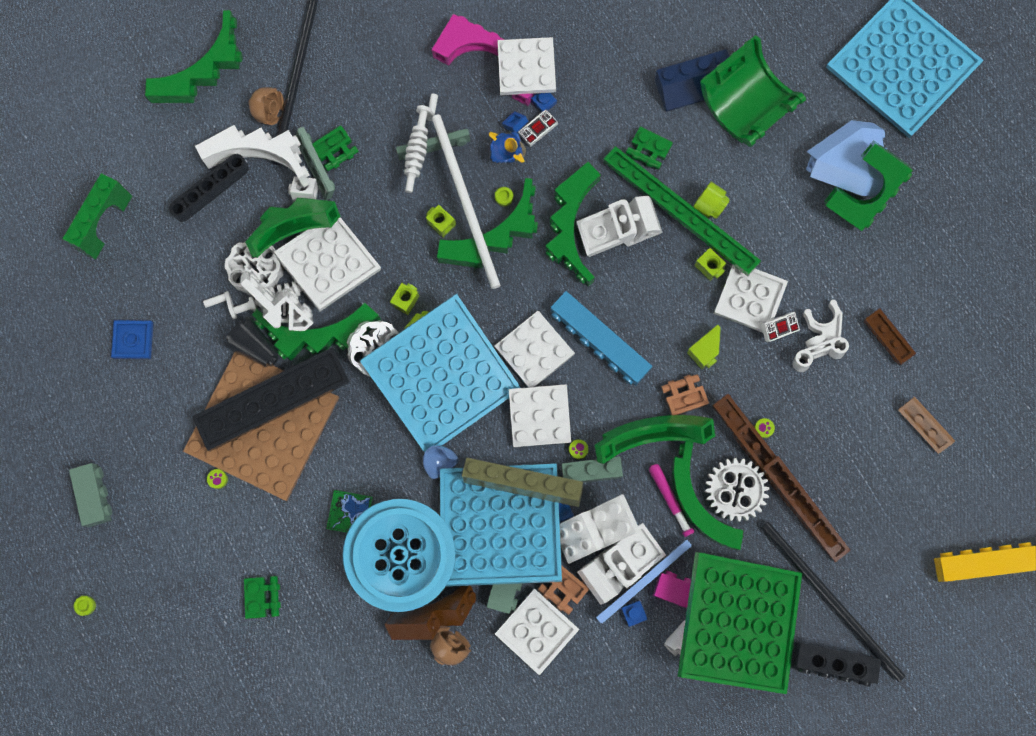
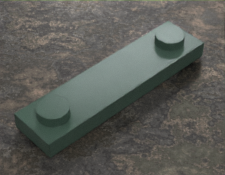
[296,127,335,200]
[396,129,471,161]

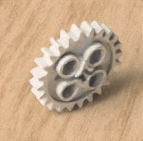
[704,458,769,522]

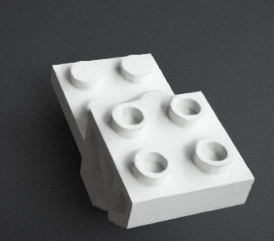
[576,196,663,257]
[240,271,313,331]
[560,494,640,564]
[577,523,666,605]

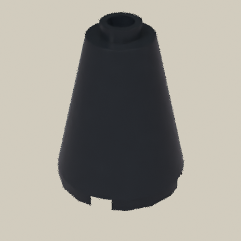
[224,316,279,367]

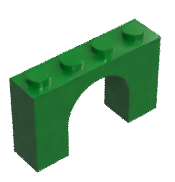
[824,140,913,231]
[63,173,132,260]

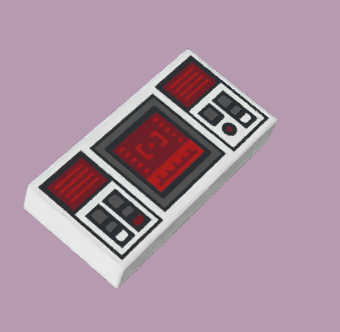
[518,110,558,147]
[761,312,800,342]

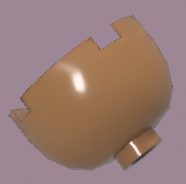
[249,87,284,125]
[430,626,471,665]

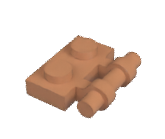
[661,374,709,415]
[538,565,589,615]

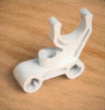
[792,300,849,372]

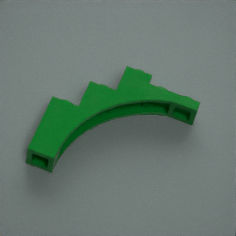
[145,10,243,103]
[545,162,601,287]
[437,178,538,269]
[252,303,381,361]

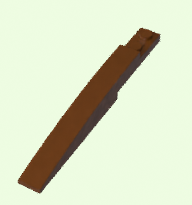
[712,394,851,562]

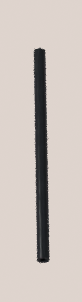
[271,0,318,165]
[761,521,906,682]

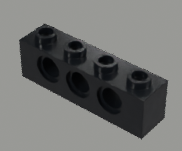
[793,642,881,687]

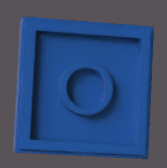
[111,320,153,359]

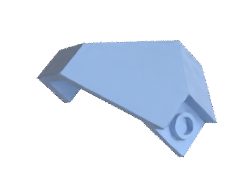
[806,120,887,197]

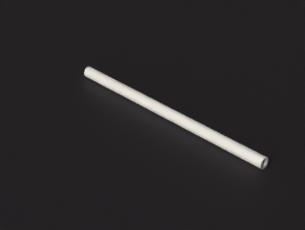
[432,115,501,289]

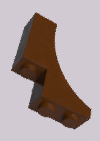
[385,585,476,640]

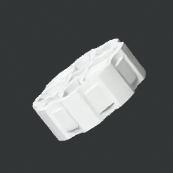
[225,242,284,296]
[347,320,399,377]

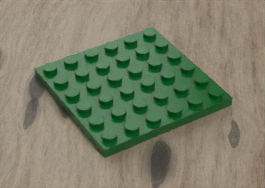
[677,552,802,694]

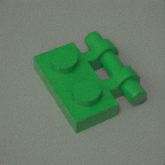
[312,126,359,171]
[626,126,673,170]
[244,576,281,619]

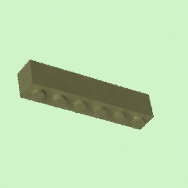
[462,458,583,507]

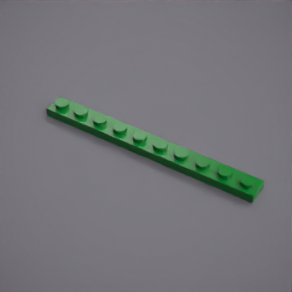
[603,146,761,276]

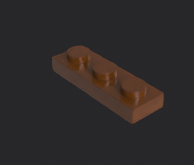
[863,308,916,366]

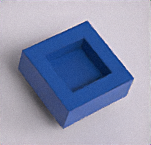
[531,93,557,113]
[502,111,528,132]
[559,503,574,523]
[621,601,648,627]

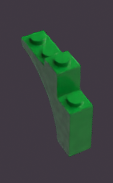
[245,198,341,258]

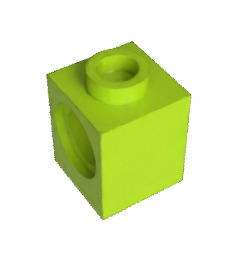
[426,205,456,238]
[694,248,726,281]
[390,283,420,315]

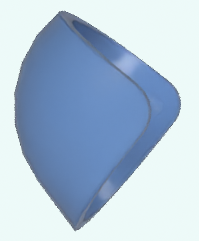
[423,446,459,479]

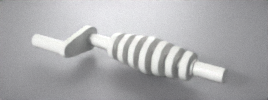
[404,94,438,193]
[203,281,303,319]

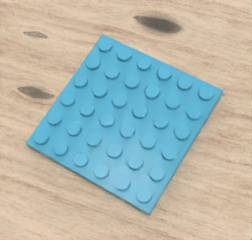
[826,0,983,139]
[360,294,521,452]
[440,464,562,586]

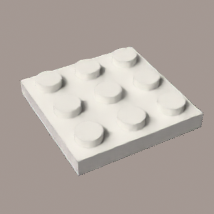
[498,37,556,95]
[714,265,788,333]
[494,311,575,387]
[509,384,571,447]
[495,589,579,675]

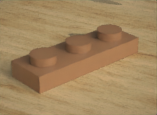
[898,396,955,454]

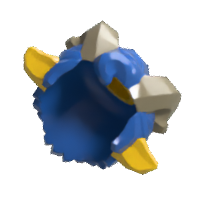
[489,131,526,163]

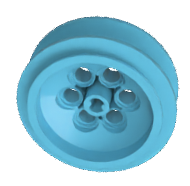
[342,499,455,612]

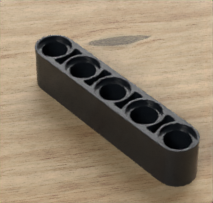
[169,154,249,222]

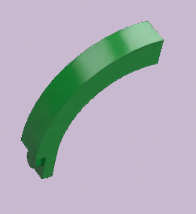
[595,415,715,464]
[672,441,744,551]

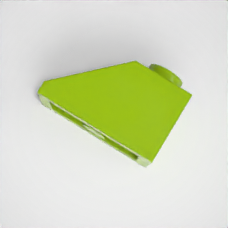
[687,325,720,369]

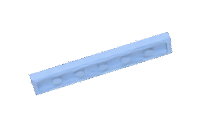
[596,540,691,623]

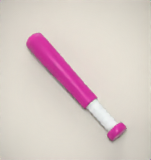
[649,464,694,537]

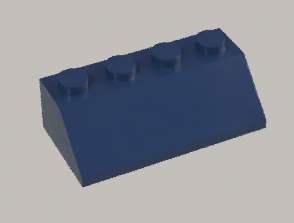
[654,49,729,112]

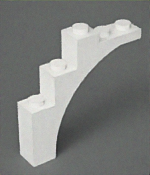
[195,125,310,187]

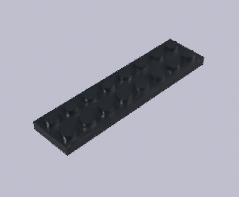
[192,347,350,452]

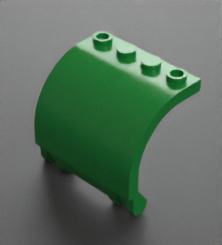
[700,35,806,147]

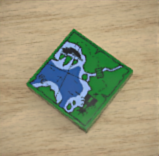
[326,490,373,533]

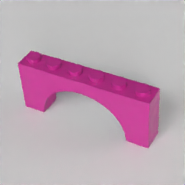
[432,14,536,106]

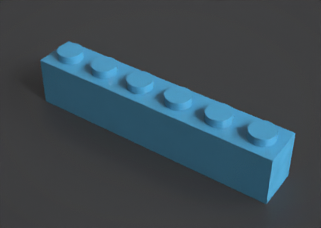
[551,291,652,386]

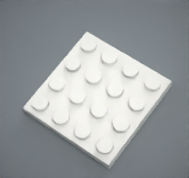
[274,217,381,312]

